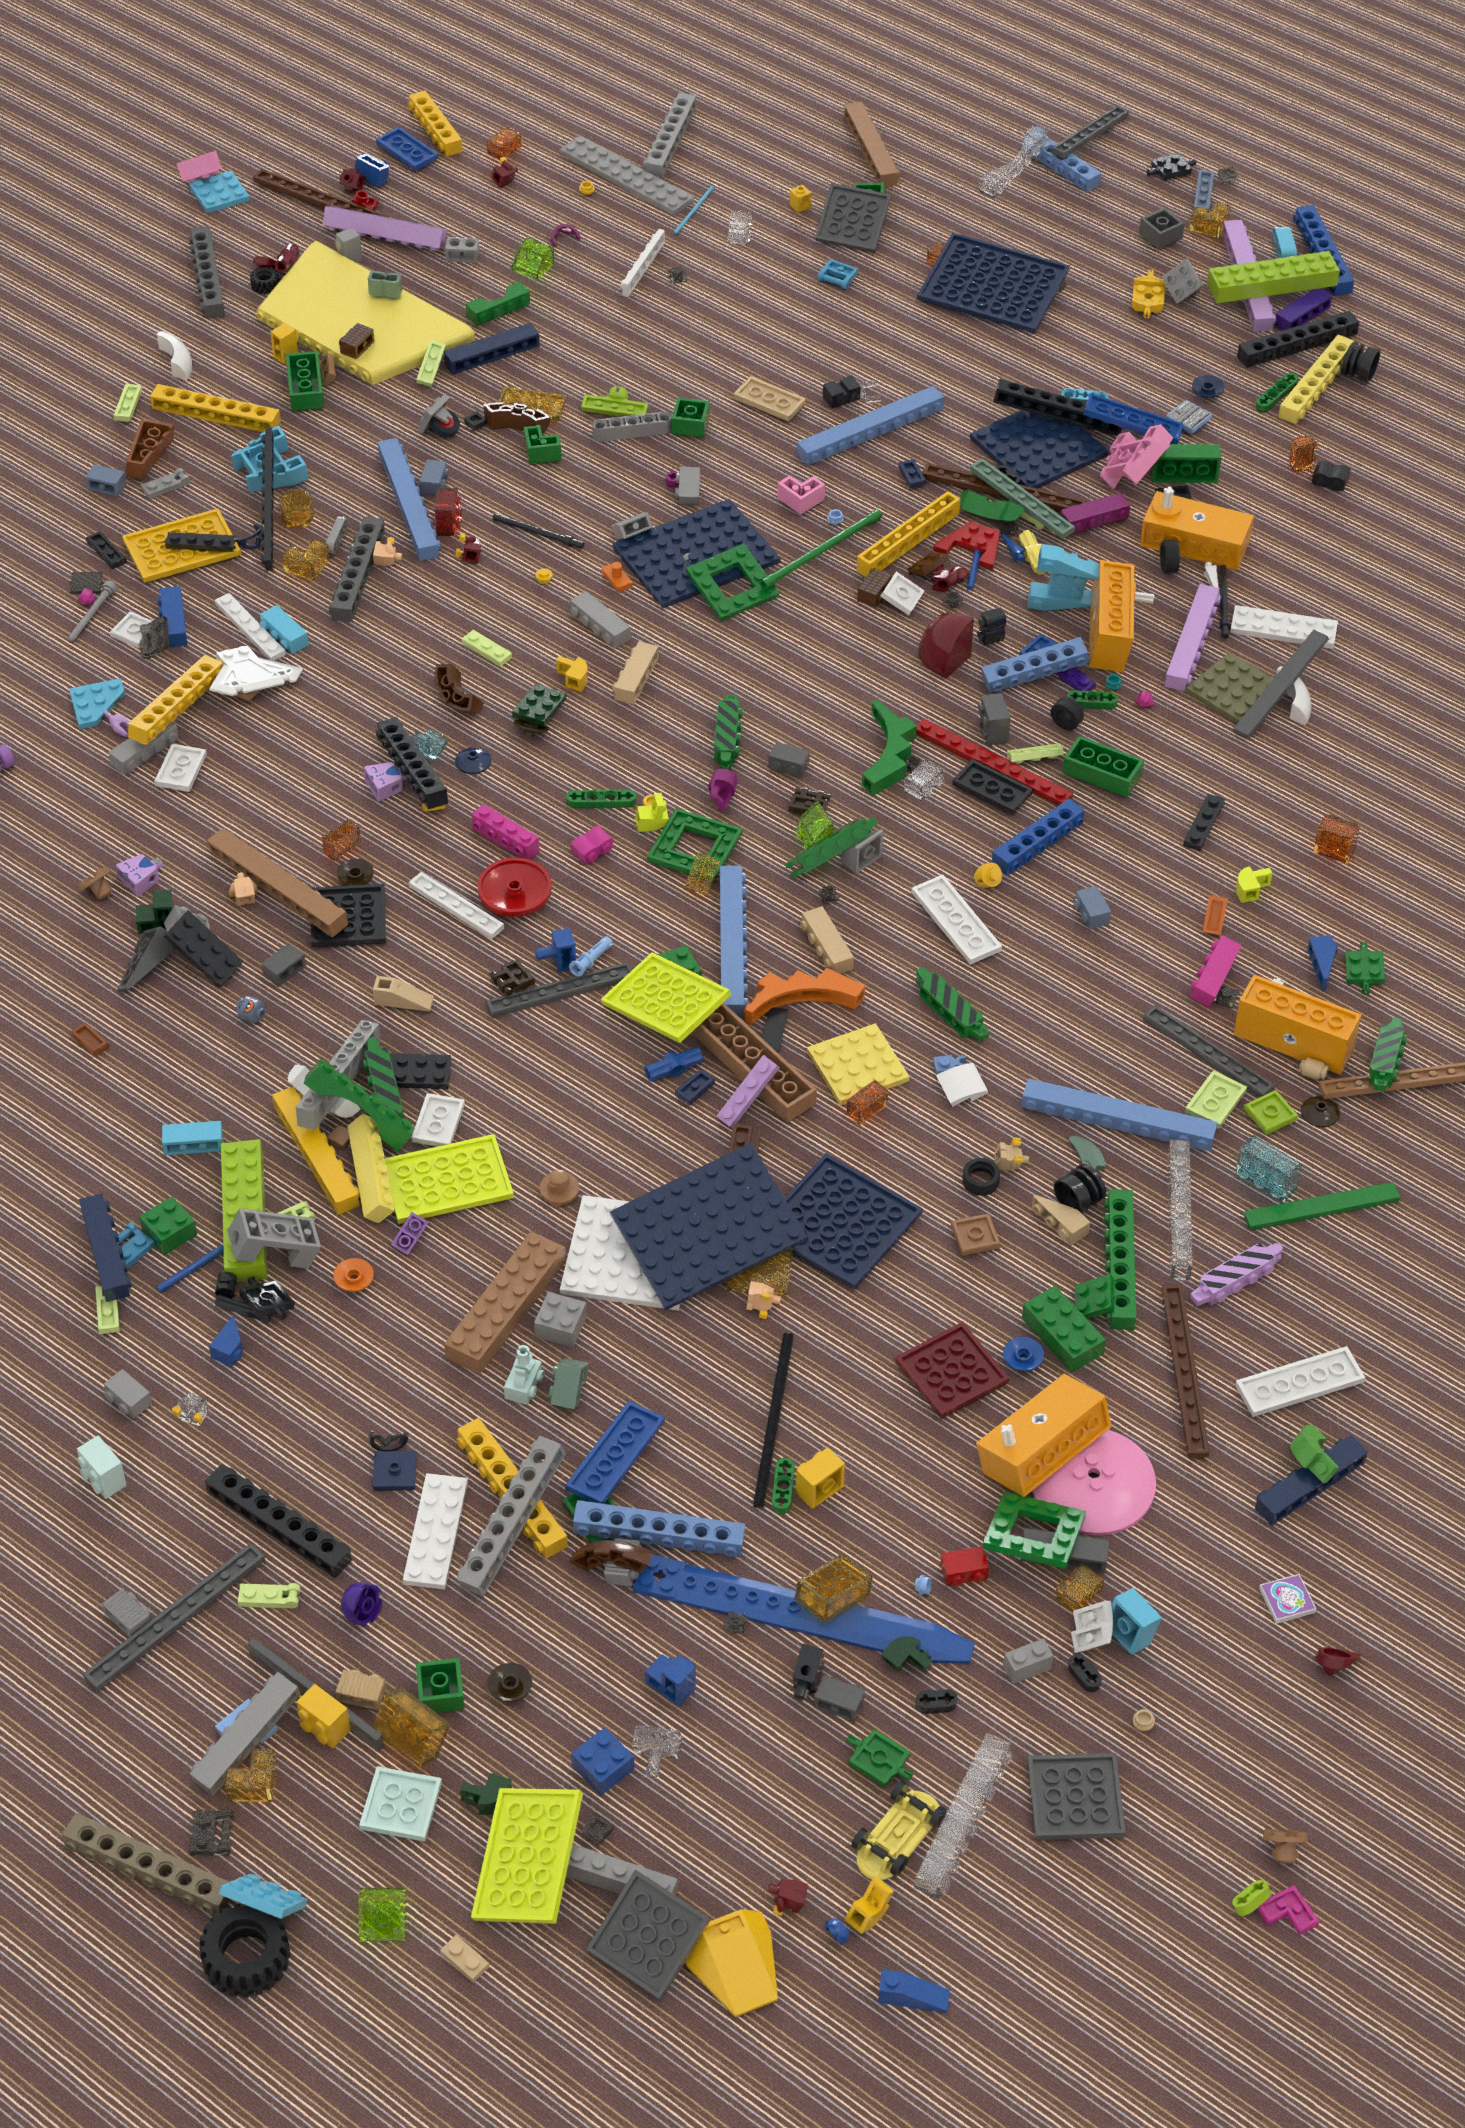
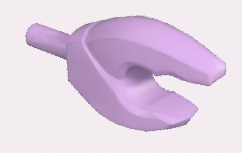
[104,710,130,737]

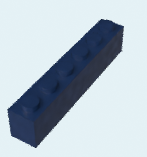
[444,323,540,375]
[79,1194,132,1302]
[1255,1435,1368,1526]

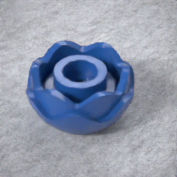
[824,1919,850,1945]

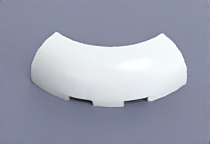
[157,331,192,380]
[1276,666,1311,725]
[288,1064,361,1118]

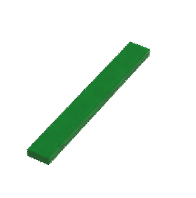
[1243,1182,1400,1230]

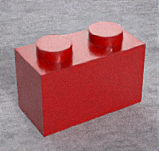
[940,1546,989,1586]

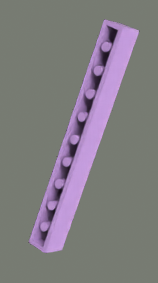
[1222,220,1276,332]

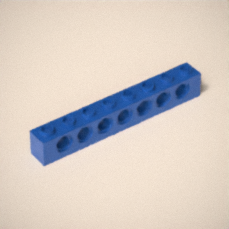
[1293,205,1354,296]

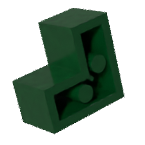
[136,890,174,934]

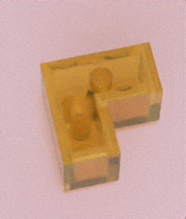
[1189,201,1231,238]
[282,539,329,580]
[225,1749,277,1802]

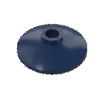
[1192,375,1225,398]
[455,747,491,774]

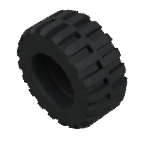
[199,1903,290,1998]

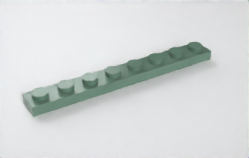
[970,458,1075,539]

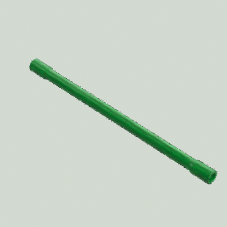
[759,509,883,589]

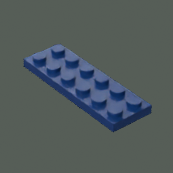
[1083,393,1184,444]
[565,1401,665,1504]

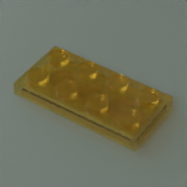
[497,386,567,421]

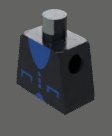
[793,1643,824,1701]

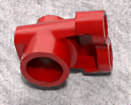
[352,190,379,210]

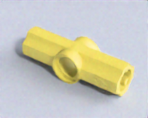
[1019,530,1045,575]

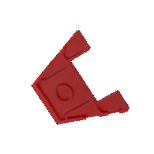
[933,521,1000,570]

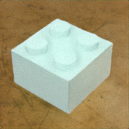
[77,1435,127,1499]

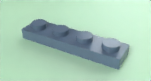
[1193,170,1214,214]

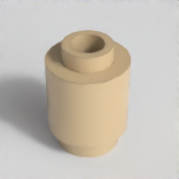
[1299,1057,1329,1081]

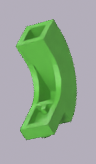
[1291,1425,1339,1483]

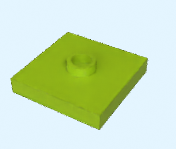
[1244,1090,1298,1135]

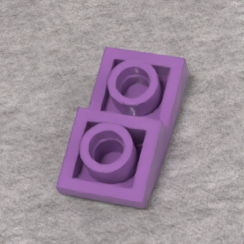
[391,1212,429,1255]

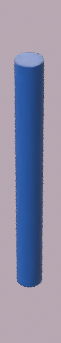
[967,550,981,591]
[156,1245,224,1293]

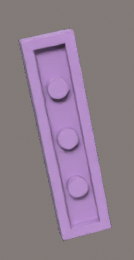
[716,1055,780,1129]

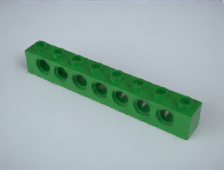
[1104,1189,1136,1330]

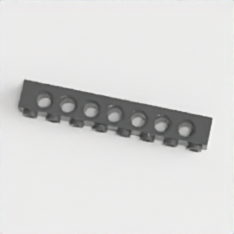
[189,226,225,319]
[329,516,385,622]

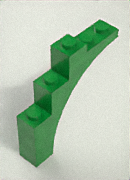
[862,700,917,796]

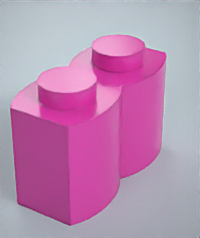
[571,826,613,864]

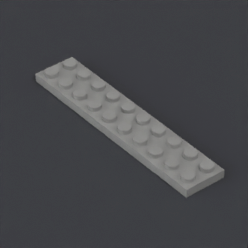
[560,136,694,216]

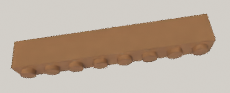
[844,102,900,187]

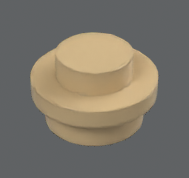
[1133,1709,1155,1731]

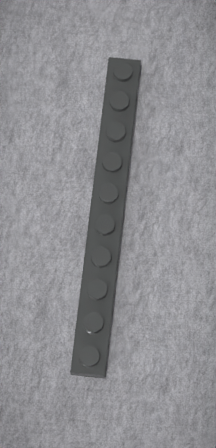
[83,1543,265,1692]

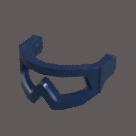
[236,524,264,549]

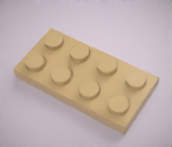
[733,376,806,422]

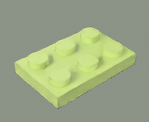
[1185,1071,1247,1129]

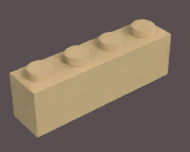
[612,641,658,705]
[800,906,854,974]

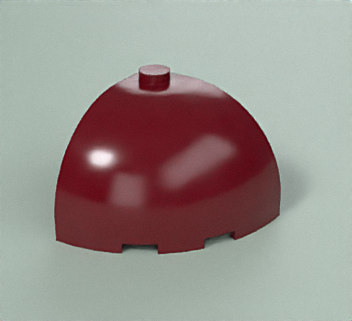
[918,612,974,679]

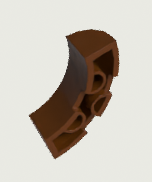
[484,402,550,434]
[435,664,484,714]
[569,1540,652,1574]

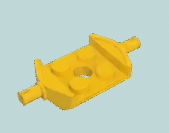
[1132,269,1165,319]

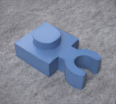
[933,1055,968,1077]

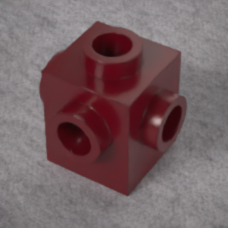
[339,168,366,192]

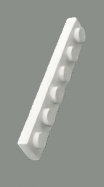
[621,229,665,297]
[215,593,286,661]
[409,872,504,939]

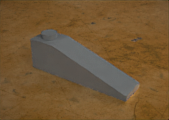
[117,926,175,992]

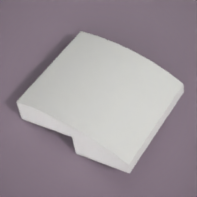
[936,1063,989,1107]
[1071,1601,1113,1653]

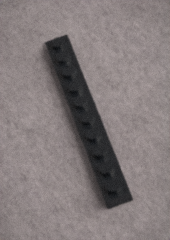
[261,427,274,571]

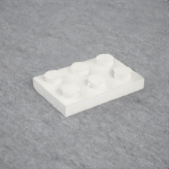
[155,744,207,792]
[412,1093,465,1147]

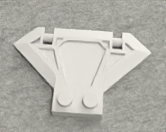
[209,646,303,696]

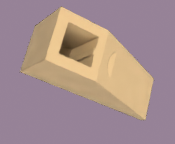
[373,976,434,1012]
[1032,1195,1090,1245]

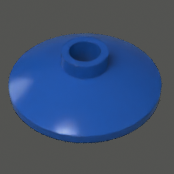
[1003,1337,1044,1372]

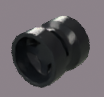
[215,1272,238,1298]

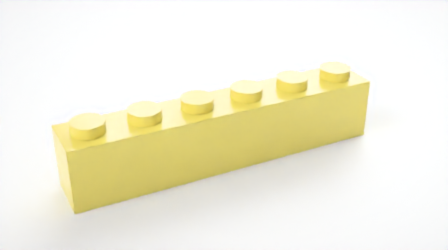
[347,1114,394,1224]

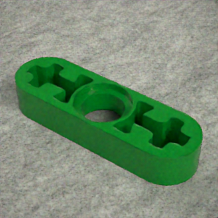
[1067,690,1118,709]
[772,1458,795,1514]

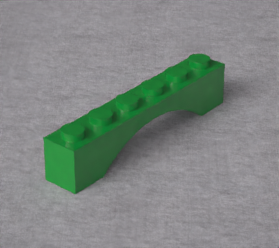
[303,1059,414,1151]

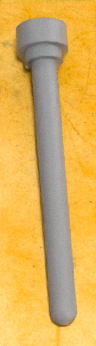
[69,580,118,641]

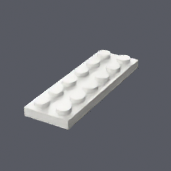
[1230,605,1338,649]
[911,875,1002,965]
[1235,1346,1365,1417]
[403,1473,468,1590]

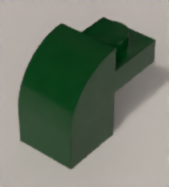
[881,1636,932,1673]
[460,1773,512,1815]

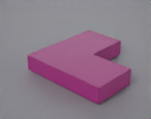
[1256,1885,1319,1935]

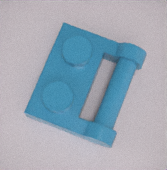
[817,259,858,290]
[116,1222,155,1269]

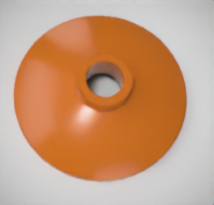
[333,1258,374,1292]

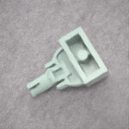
[504,1345,544,1405]

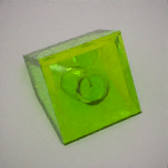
[511,237,554,279]
[796,801,833,848]
[358,1887,407,1941]

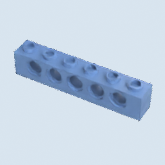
[1023,131,1101,193]
[982,637,1088,693]

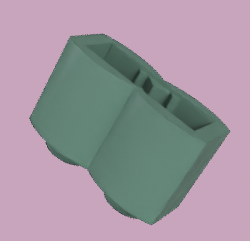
[368,271,402,299]

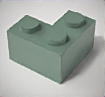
[549,1358,589,1409]

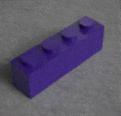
[1274,288,1333,331]

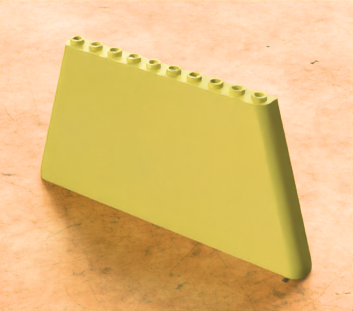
[256,241,475,385]

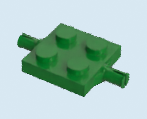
[1345,942,1385,995]
[846,1729,913,1788]

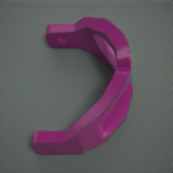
[550,224,580,247]

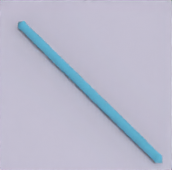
[674,186,714,234]

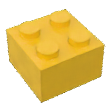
[796,1447,845,1509]
[297,1684,351,1749]

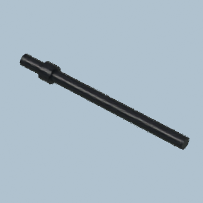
[492,513,585,549]
[1220,565,1230,639]

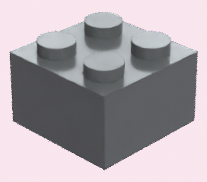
[1139,207,1184,249]
[977,693,1010,746]

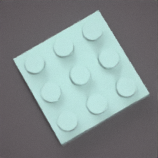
[359,1766,442,1842]

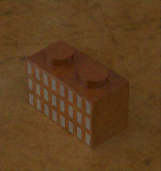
[339,323,375,359]
[857,568,892,608]

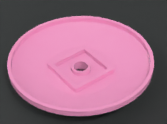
[1032,1430,1156,1536]

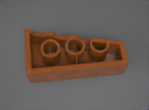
[126,419,174,479]

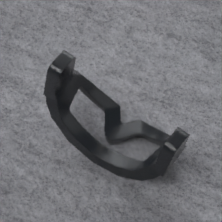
[368,1431,409,1451]

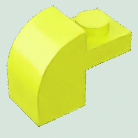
[635,793,669,832]
[1236,866,1272,903]

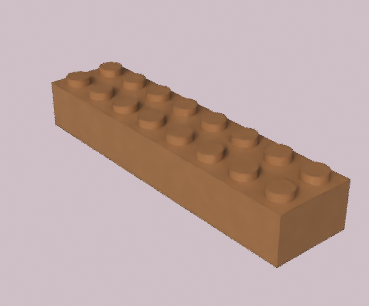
[691,1003,817,1123]
[444,1231,566,1375]

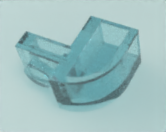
[412,728,448,760]

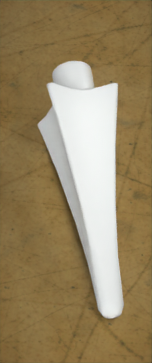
[1203,562,1220,595]

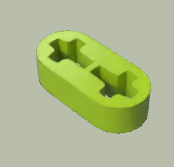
[1232,1880,1272,1916]

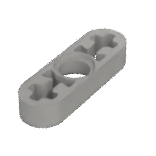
[325,516,348,555]

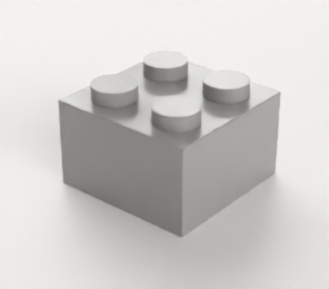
[534,1292,587,1348]

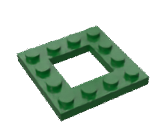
[685,543,780,621]
[647,808,743,882]
[983,1492,1086,1569]

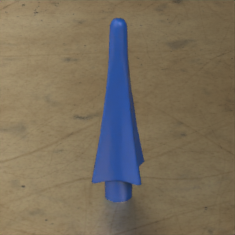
[1001,533,1025,562]

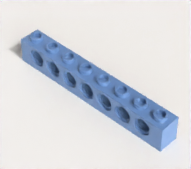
[573,1500,745,1557]

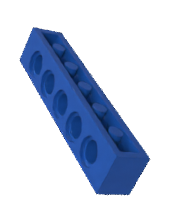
[992,799,1085,876]

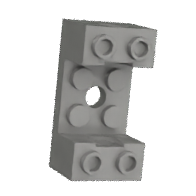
[227,1209,321,1269]

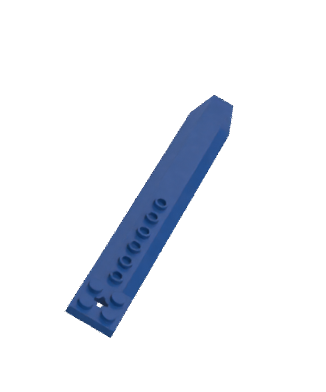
[633,1554,975,1664]

